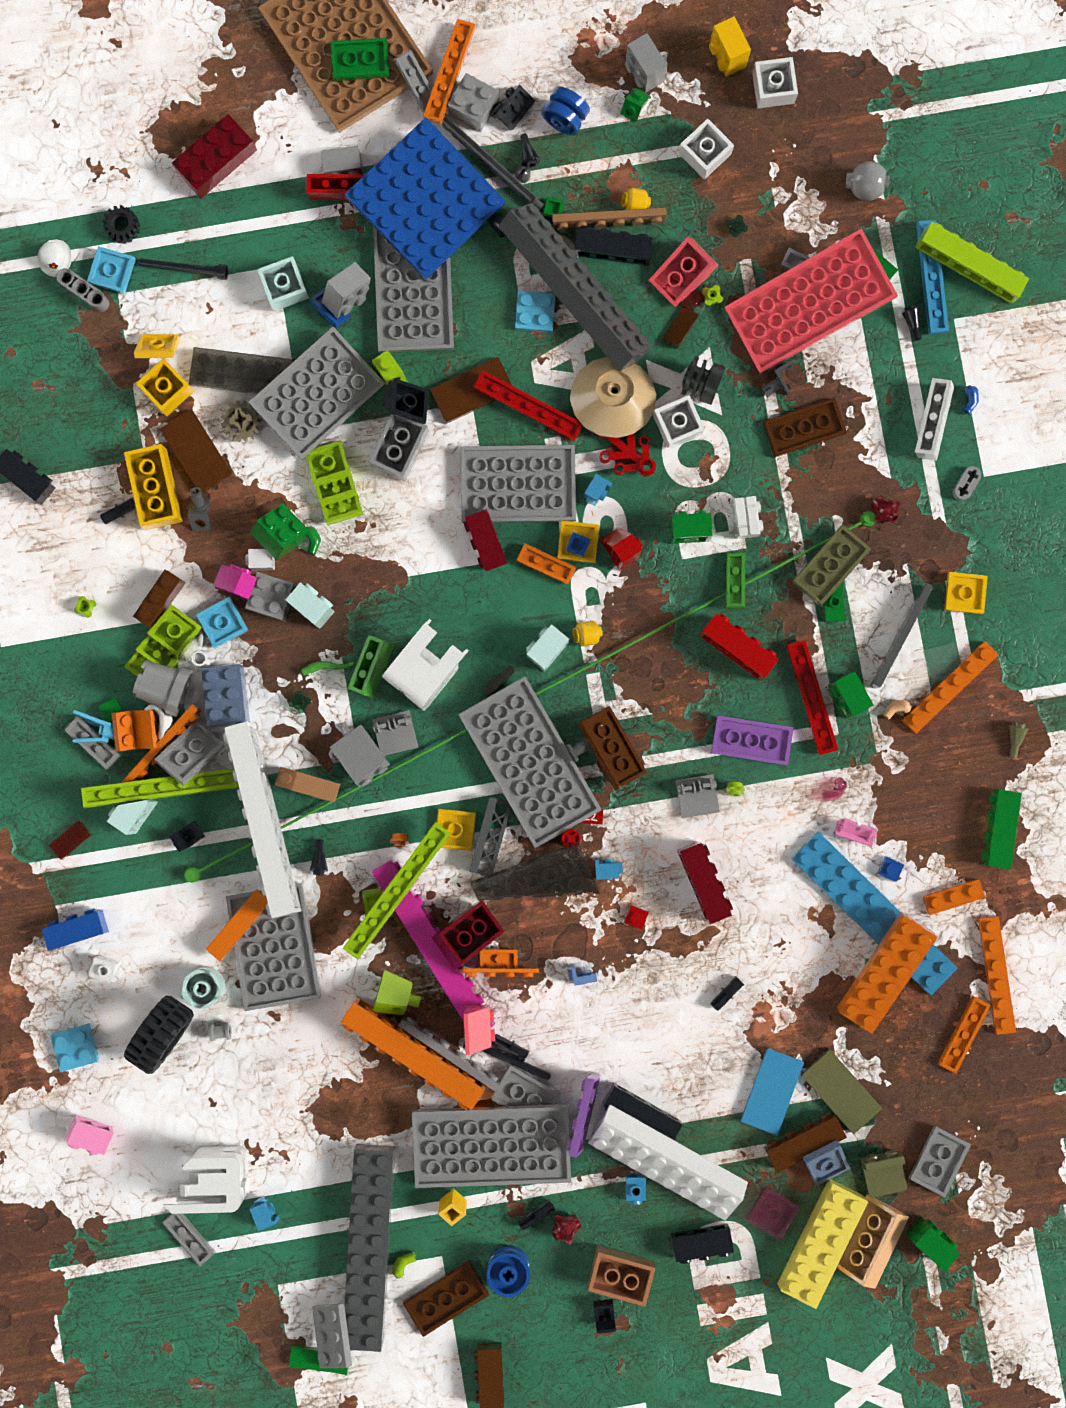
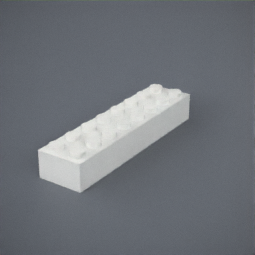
[588,1105,748,1220]

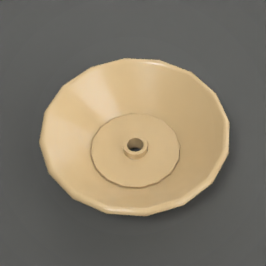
[570,357,657,438]

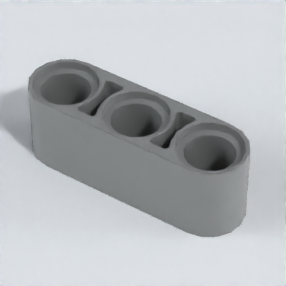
[57,268,109,312]

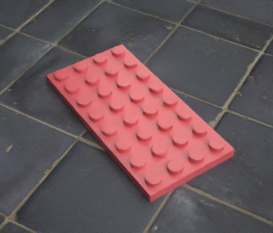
[725,228,898,374]

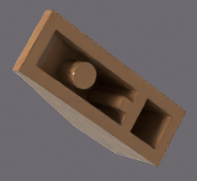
[275,767,340,803]

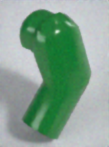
[307,526,321,555]

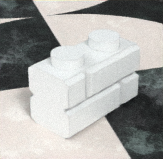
[731,496,763,539]

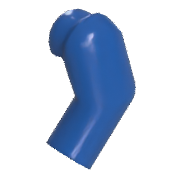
[962,385,979,415]

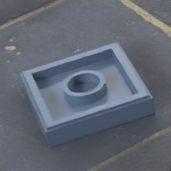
[802,1140,850,1186]

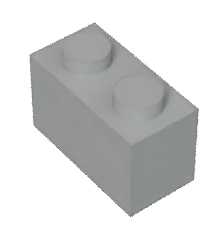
[321,145,363,174]

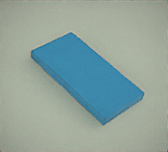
[740,1047,804,1136]

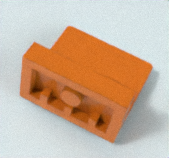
[112,710,157,751]

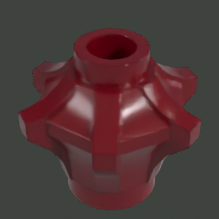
[871,495,901,524]
[551,1214,581,1245]

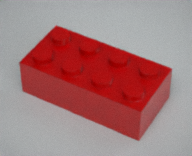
[698,613,779,681]

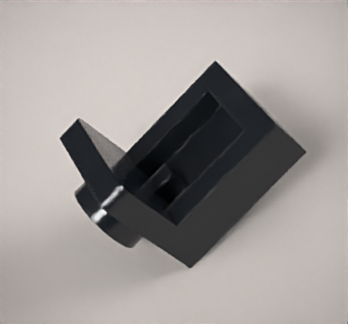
[169,820,205,852]
[593,1299,616,1334]

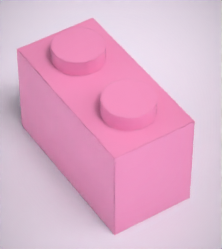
[65,1115,114,1155]

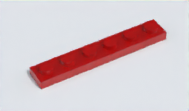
[474,370,583,442]
[786,640,838,755]

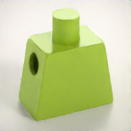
[372,350,407,385]
[373,970,421,1015]

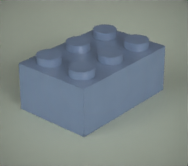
[201,664,250,727]

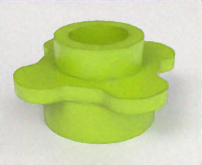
[702,285,723,306]
[74,596,96,618]
[725,782,745,797]

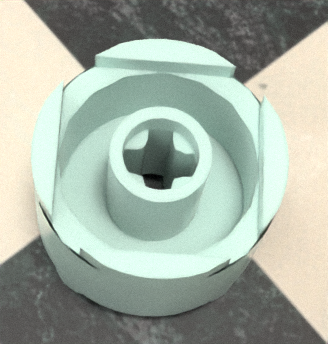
[182,967,225,1009]

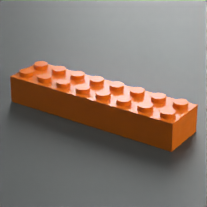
[340,997,486,1110]

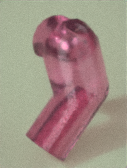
[822,777,847,802]

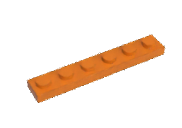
[423,19,475,126]
[902,641,999,734]
[121,704,202,783]
[978,916,1016,1035]

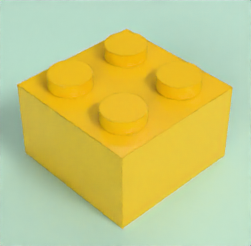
[709,16,751,77]
[136,358,194,416]

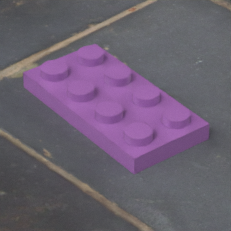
[711,715,794,766]
[567,1073,601,1158]

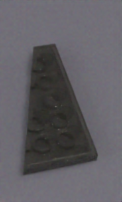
[471,842,600,901]

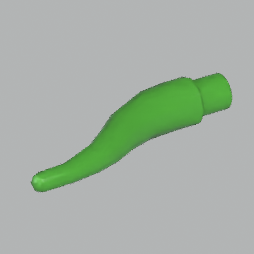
[301,661,355,676]

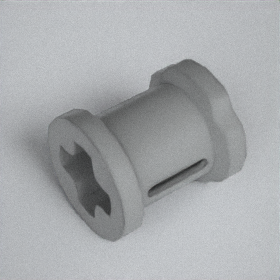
[209,1022,232,1041]

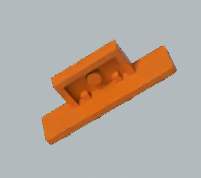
[459,949,539,977]

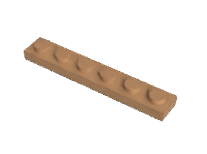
[552,208,666,231]

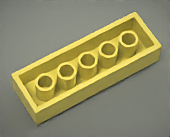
[777,1179,868,1309]

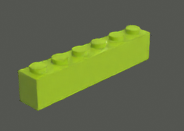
[915,222,1029,304]

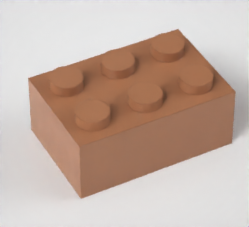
[587,1245,656,1307]

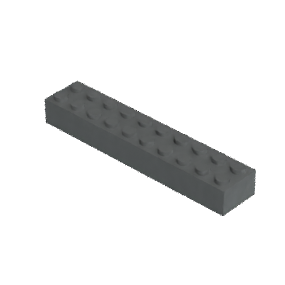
[498,203,652,371]
[344,1144,395,1352]

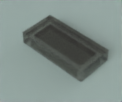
[483,666,516,697]

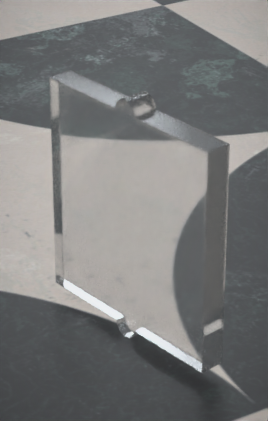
[923,642,962,681]

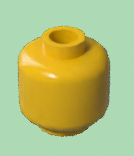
[622,188,651,210]
[573,620,602,647]

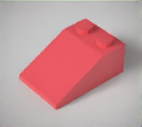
[649,237,719,307]
[464,1004,495,1055]

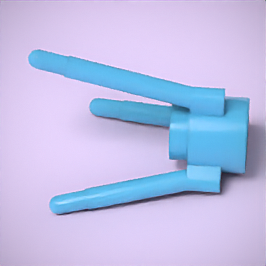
[72,710,114,743]

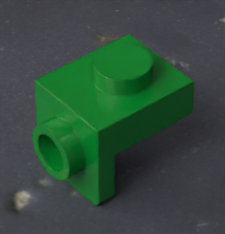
[620,87,650,122]

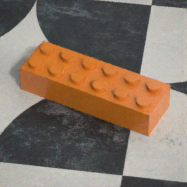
[837,911,938,1034]

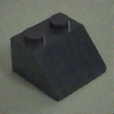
[383,378,429,424]

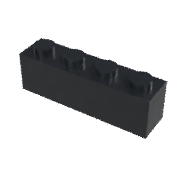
[574,226,653,266]
[602,1082,683,1140]

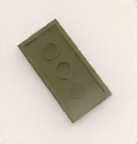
[792,524,871,607]
[801,1049,883,1134]

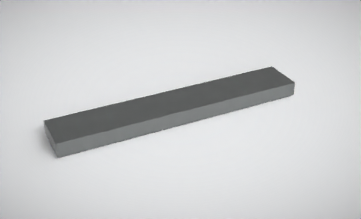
[870,583,933,689]

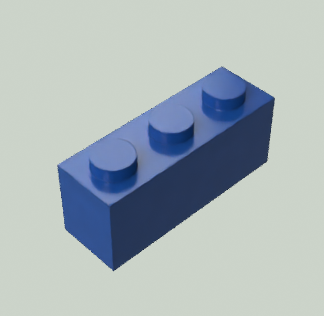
[41,908,109,951]

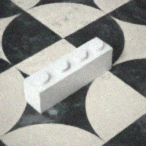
[915,378,954,461]

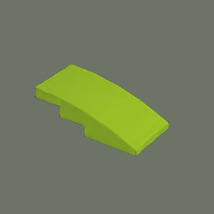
[306,440,364,526]
[124,604,202,676]

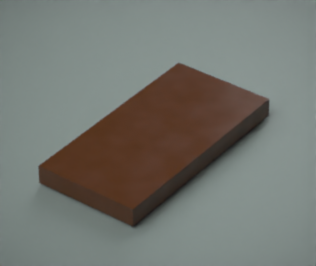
[430,357,512,424]
[762,398,847,458]
[160,409,233,493]
[577,706,647,791]
[403,1260,490,1337]

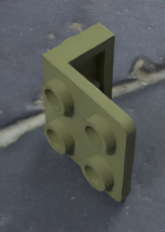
[861,1150,907,1197]

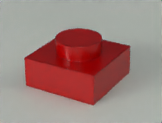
[624,905,649,930]

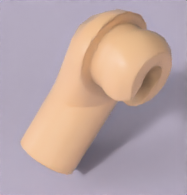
[882,700,911,719]

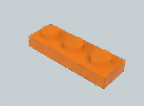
[516,543,576,585]
[922,879,985,915]

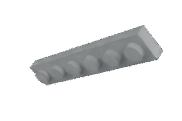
[398,1017,500,1091]

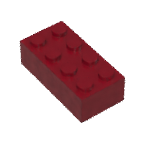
[172,114,257,199]
[677,841,733,925]

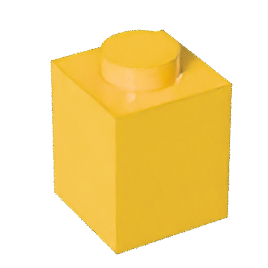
[438,1188,467,1226]

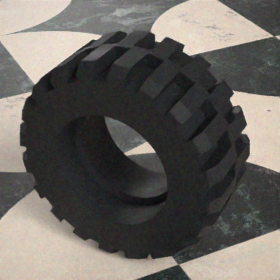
[123,995,194,1074]

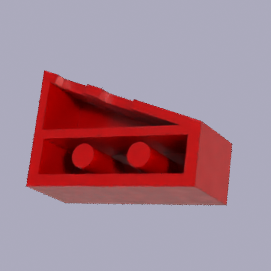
[599,527,643,571]

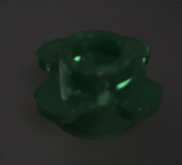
[726,215,748,237]
[288,691,311,713]

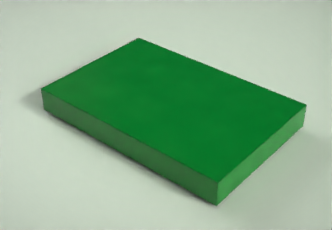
[330,38,390,81]

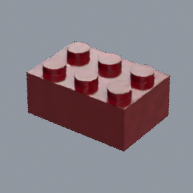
[431,900,505,969]

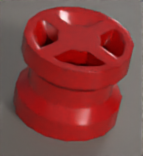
[562,829,581,849]

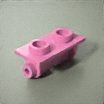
[835,818,878,847]

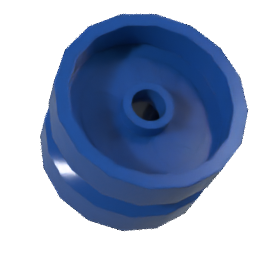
[541,86,590,136]
[487,1245,530,1297]

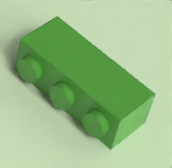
[348,635,394,698]

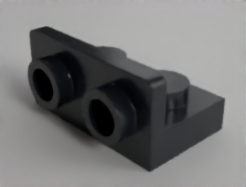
[491,84,536,131]

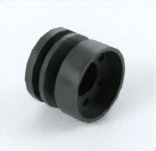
[681,356,726,405]

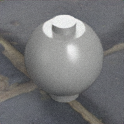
[846,161,890,201]

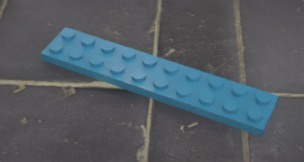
[791,832,958,996]

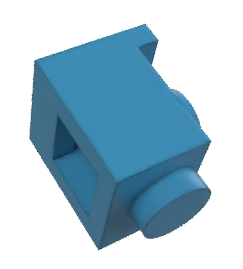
[584,474,613,506]
[594,859,623,880]
[625,1173,646,1205]
[250,1197,280,1231]

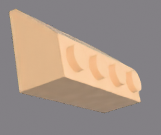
[837,1195,909,1289]

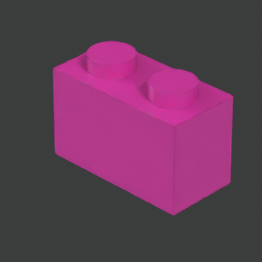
[213,564,257,599]

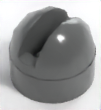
[516,166,531,183]

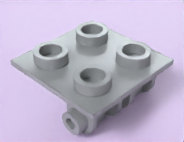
[372,710,418,756]
[675,774,720,818]

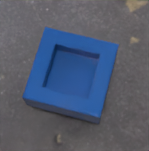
[566,532,591,558]
[877,856,904,882]

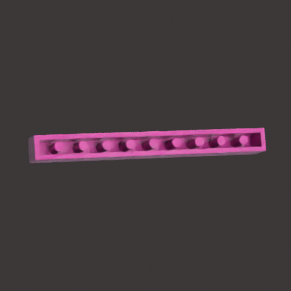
[372,859,495,1027]

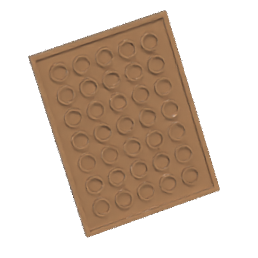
[258,0,433,133]

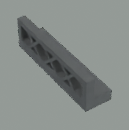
[469,797,511,877]

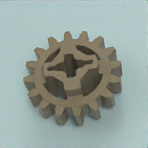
[221,400,263,443]

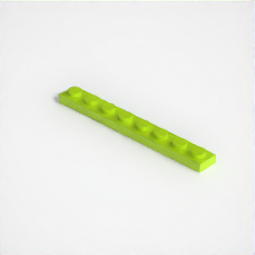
[81,768,239,809]
[342,822,452,960]

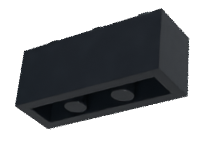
[0,449,56,505]
[670,1223,734,1264]

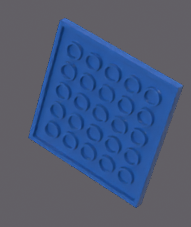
[345,117,506,280]

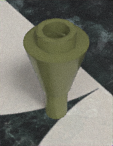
[1009,722,1029,758]

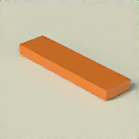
[206,889,268,962]
[937,995,991,1074]

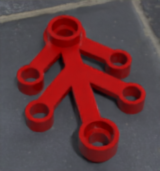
[597,432,656,477]

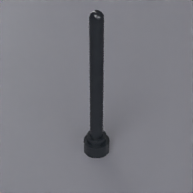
[138,258,228,280]
[462,1042,551,1080]

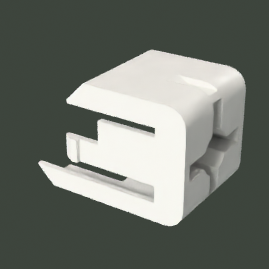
[382,619,469,711]
[163,1146,248,1214]

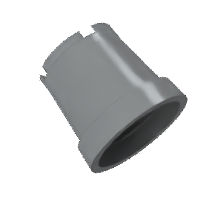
[132,660,193,717]

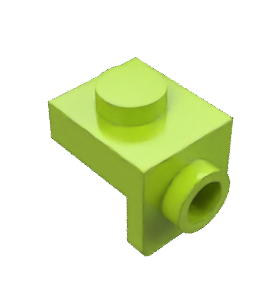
[362,888,383,917]

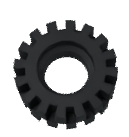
[102,205,140,244]

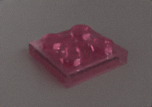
[746,1185,801,1241]

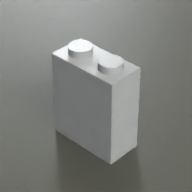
[330,725,390,787]

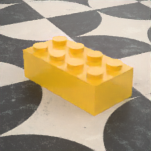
[124,444,183,530]

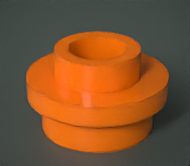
[390,833,409,848]

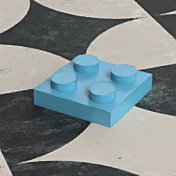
[87,246,136,294]
[515,291,555,333]
[196,596,249,649]
[50,1023,100,1072]

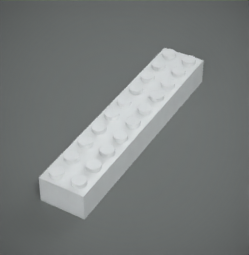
[223,722,302,918]

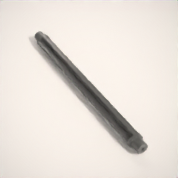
[441,115,544,212]

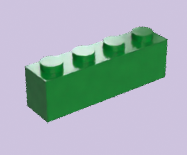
[981,789,1022,870]

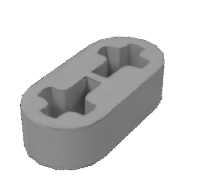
[953,466,981,501]

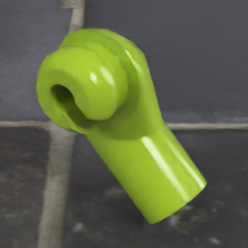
[392,1252,416,1279]

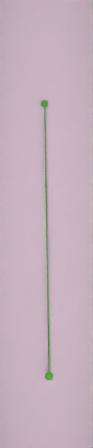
[184,511,876,883]

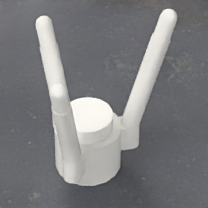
[184,632,216,666]

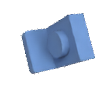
[568,964,597,986]

